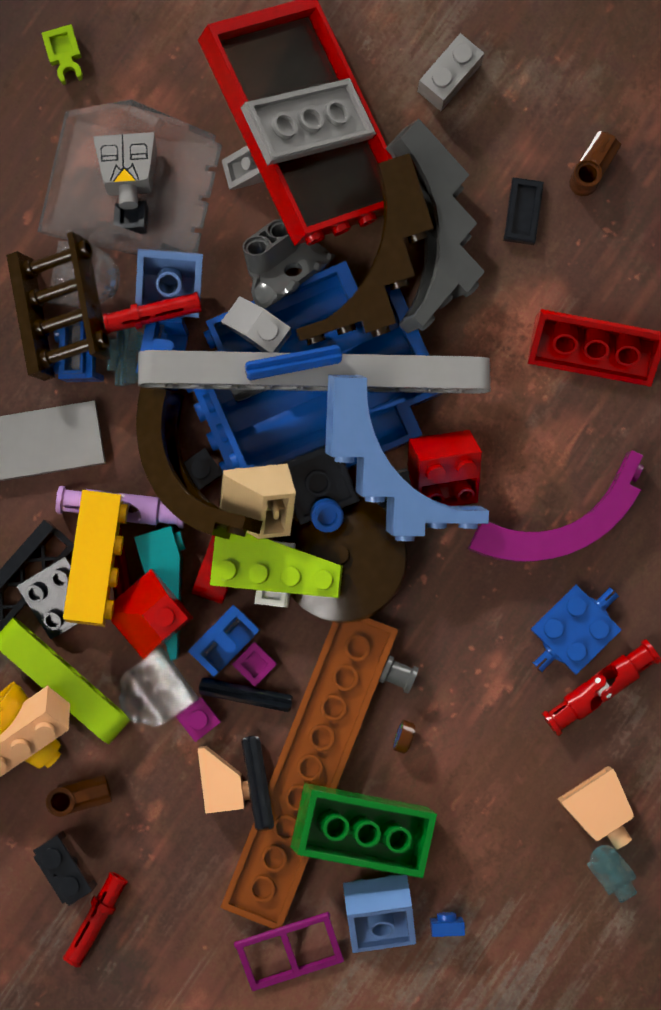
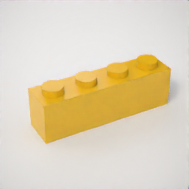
[63,490,128,627]

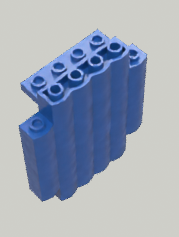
[186,261,443,473]

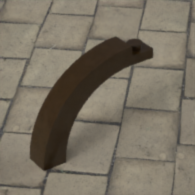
[136,387,263,539]

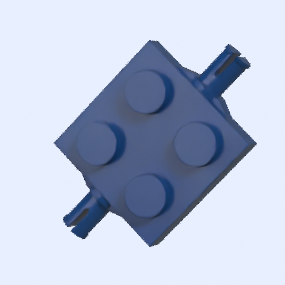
[530,585,622,675]

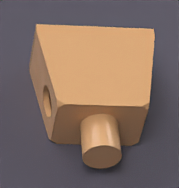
[558,766,634,849]

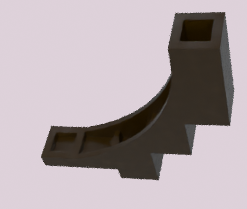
[295,153,434,345]

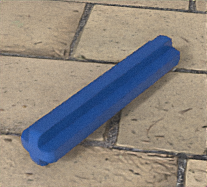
[245,345,342,380]

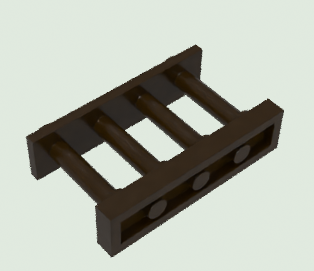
[6,231,111,381]

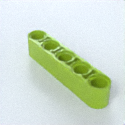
[0,617,131,745]

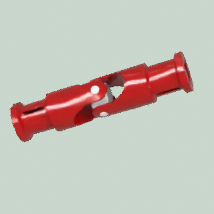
[541,639,661,736]

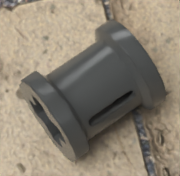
[379,655,419,694]

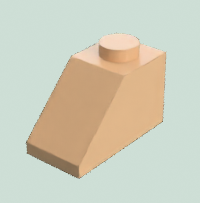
[198,746,251,814]

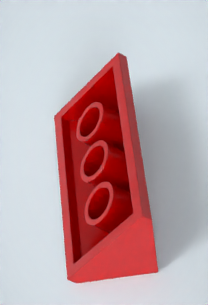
[527,309,661,387]

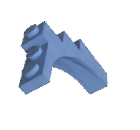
[325,374,489,541]

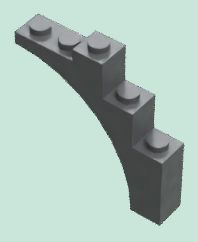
[385,119,485,334]

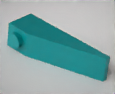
[134,526,186,661]

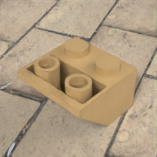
[220,464,296,539]

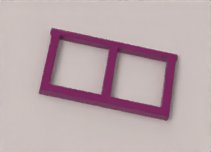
[234,912,344,992]

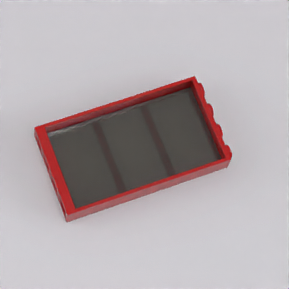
[198,0,393,246]

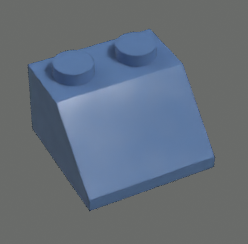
[135,249,203,318]
[343,875,416,953]

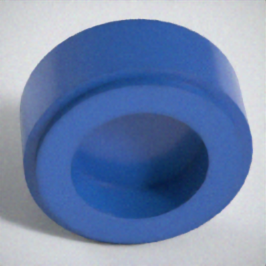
[310,498,344,533]

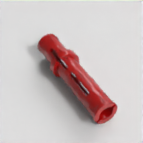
[103,292,202,334]
[63,872,128,968]

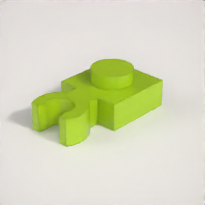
[41,24,83,85]

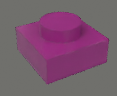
[232,641,277,687]
[176,697,221,742]

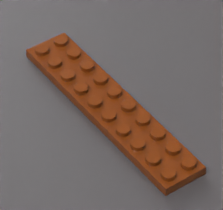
[220,618,398,929]

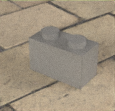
[417,33,484,111]

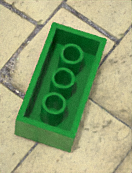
[290,783,437,878]

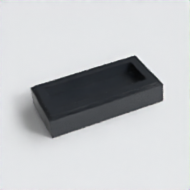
[503,177,544,245]

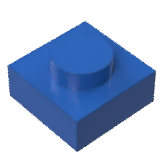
[430,912,465,937]

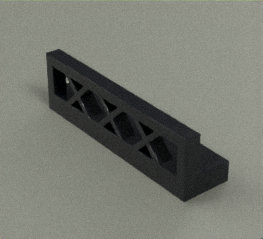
[0,520,74,631]

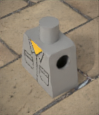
[94,132,157,209]

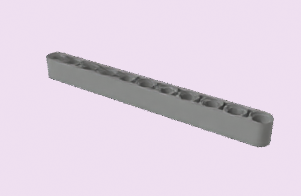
[138,350,491,394]

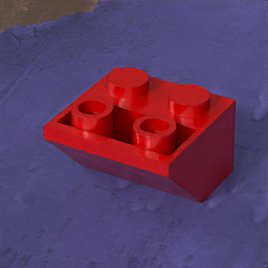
[407,430,482,506]

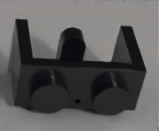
[33,831,97,906]

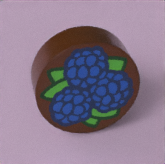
[393,720,415,754]

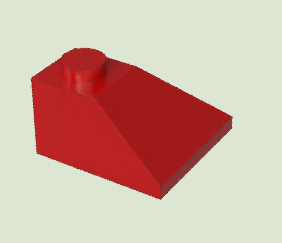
[111,569,193,660]

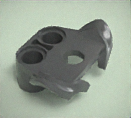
[242,218,336,309]

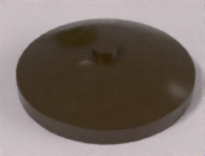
[282,496,408,623]

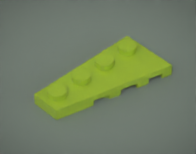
[210,532,343,598]

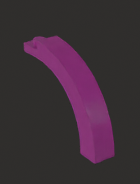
[467,450,644,562]

